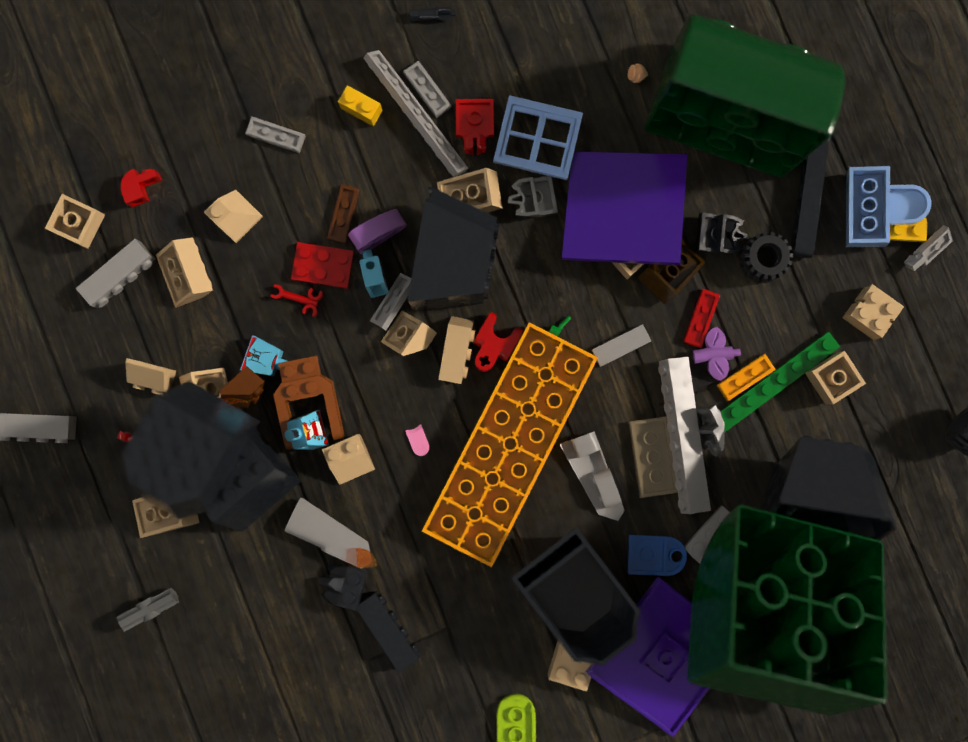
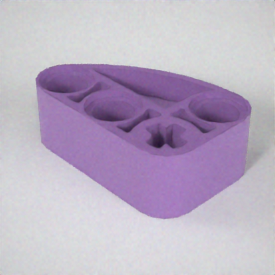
[348,209,407,255]

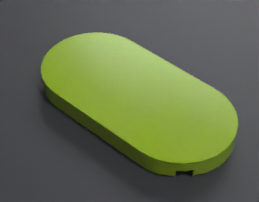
[496,694,536,742]

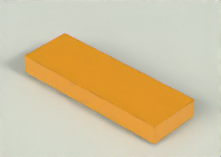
[716,354,776,401]

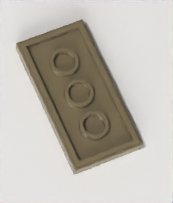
[628,416,678,498]

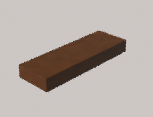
[327,184,360,244]

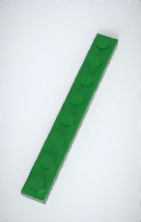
[720,332,840,433]

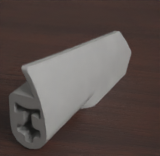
[560,431,625,521]
[285,498,373,568]

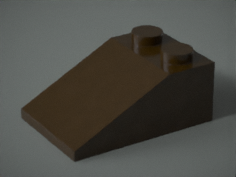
[638,239,706,305]

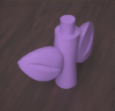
[693,327,741,381]

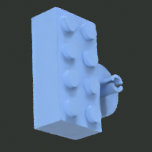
[846,166,931,247]

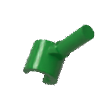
[549,316,571,337]

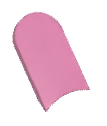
[405,424,429,456]

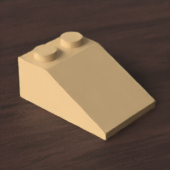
[437,168,502,213]
[132,498,199,538]

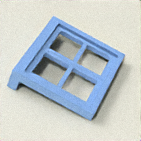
[493,95,583,180]

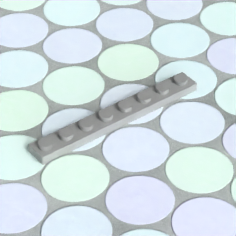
[364,50,468,177]

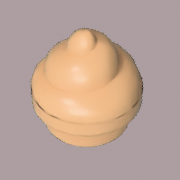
[628,63,648,83]

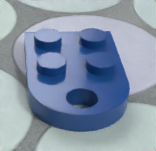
[627,534,687,576]

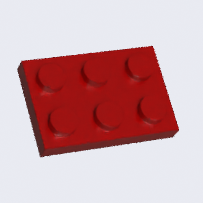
[291,242,354,289]

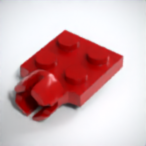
[456,99,494,155]

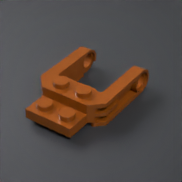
[274,355,344,450]

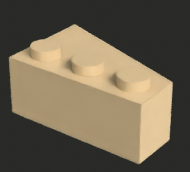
[438,316,475,384]

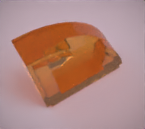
[356,548,378,568]

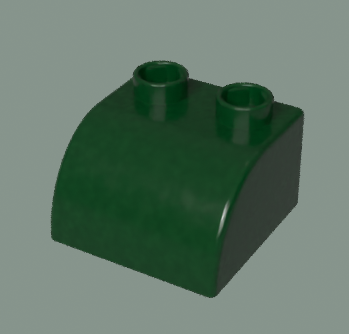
[644,14,845,178]
[687,505,887,716]

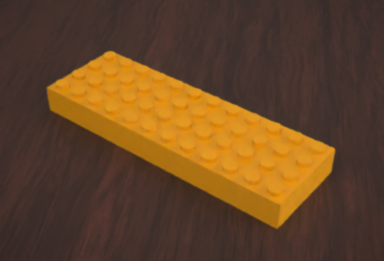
[422,322,598,567]

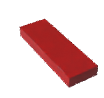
[683,288,720,349]

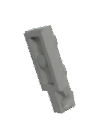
[904,225,953,271]

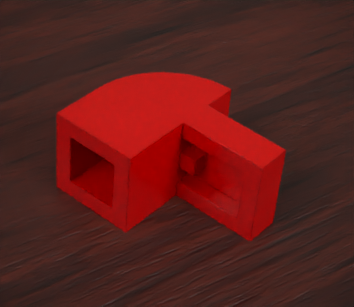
[121,169,162,208]

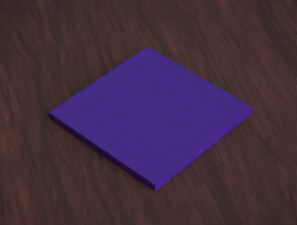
[562,152,687,265]
[586,577,710,737]

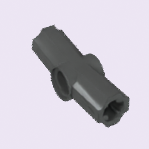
[117,588,179,632]

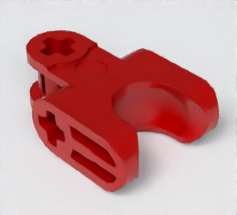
[473,312,523,372]

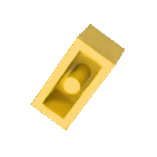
[338,85,383,127]

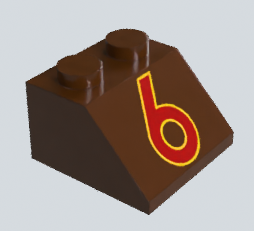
[218,366,264,407]

